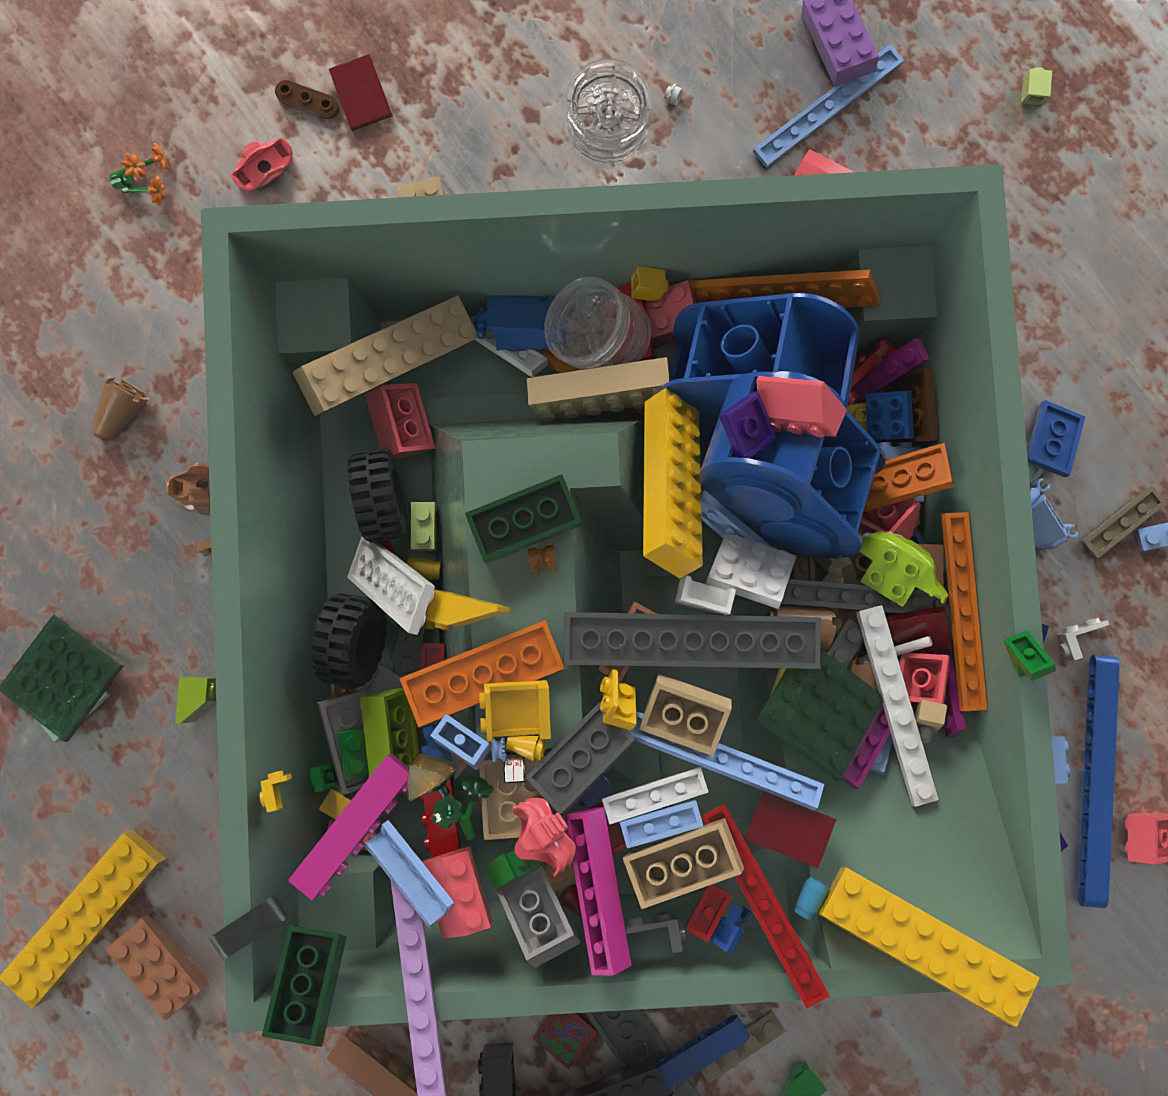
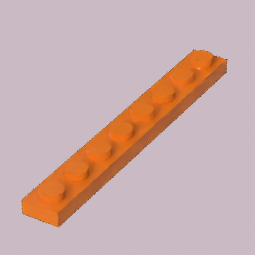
[942,512,988,711]

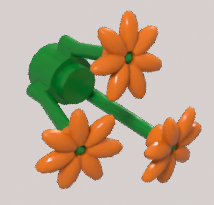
[109,143,170,206]

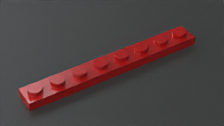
[701,803,830,1009]

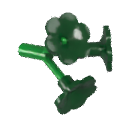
[424,773,494,840]

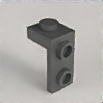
[624,912,686,953]

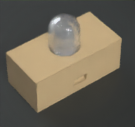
[913,700,947,744]

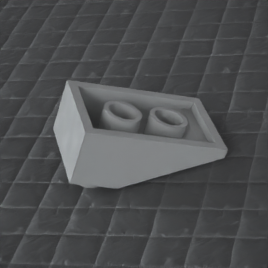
[496,866,581,968]

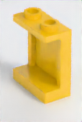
[479,680,551,742]

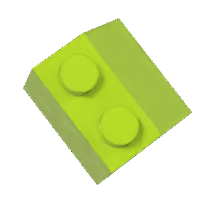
[175,676,216,724]

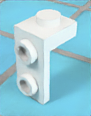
[1057,618,1109,661]

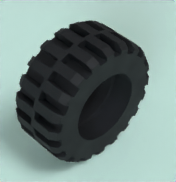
[347,448,408,543]
[310,593,387,689]

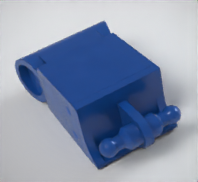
[474,295,568,352]

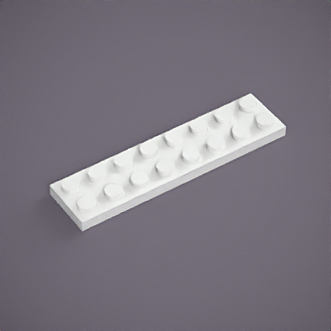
[347,537,435,635]

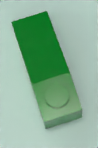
[779,1061,827,1096]

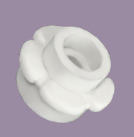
[664,84,683,106]

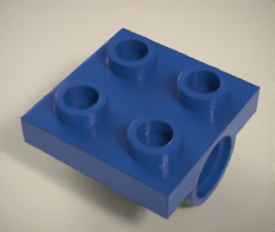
[865,391,914,440]

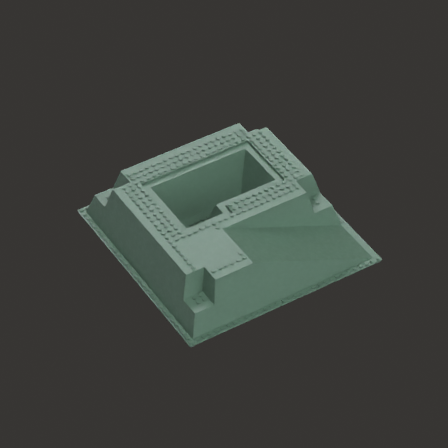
[201,164,1072,1033]

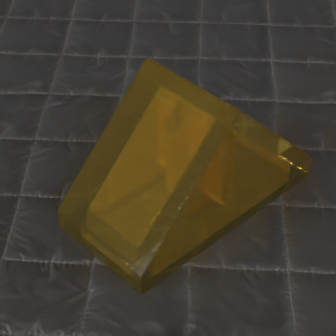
[407,753,458,802]

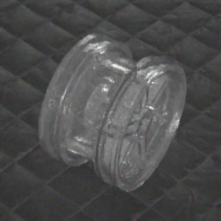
[566,59,652,163]
[544,277,651,370]

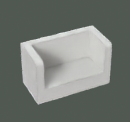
[674,575,736,615]

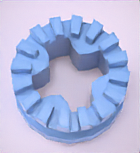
[491,737,507,762]

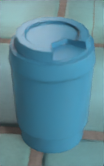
[794,877,829,921]

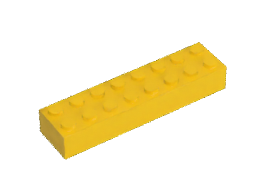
[643,388,703,578]
[0,829,166,1009]
[818,867,1040,1027]

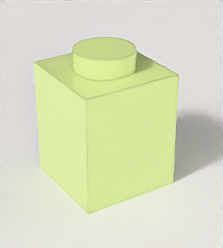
[1021,67,1052,105]

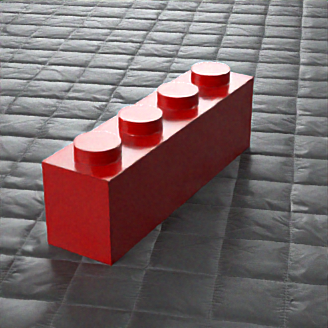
[416,759,461,857]

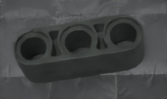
[209,894,288,961]

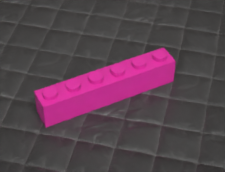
[288,754,416,901]
[565,807,631,975]

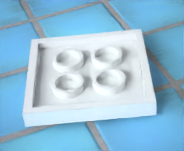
[706,532,796,609]

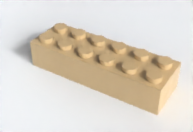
[527,357,674,422]

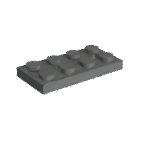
[525,702,637,816]

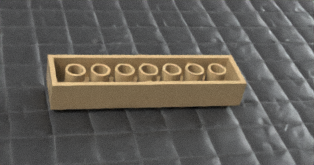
[292,295,478,416]

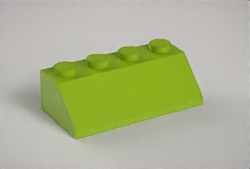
[360,687,420,782]

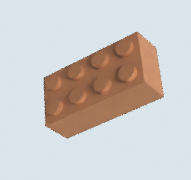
[106,913,209,1022]
[326,1025,418,1096]

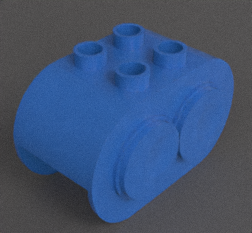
[658,293,859,444]
[699,372,886,558]

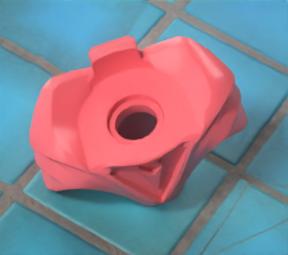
[231,137,293,191]
[511,798,576,877]

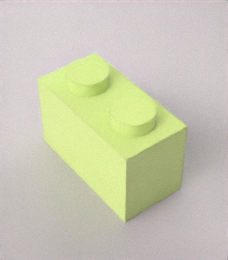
[411,502,438,551]

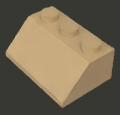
[639,673,732,756]

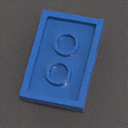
[1027,400,1086,478]

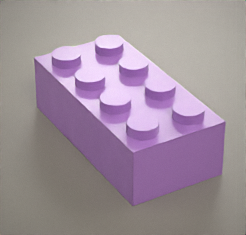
[801,0,879,87]

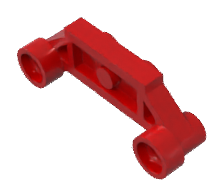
[848,336,899,406]

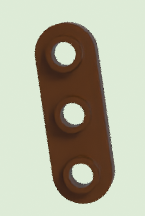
[275,80,339,119]

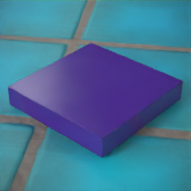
[719,391,777,459]

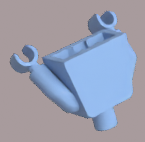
[1030,478,1078,549]

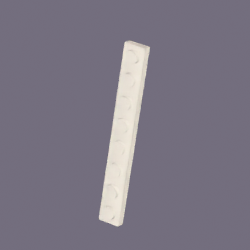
[856,605,939,807]

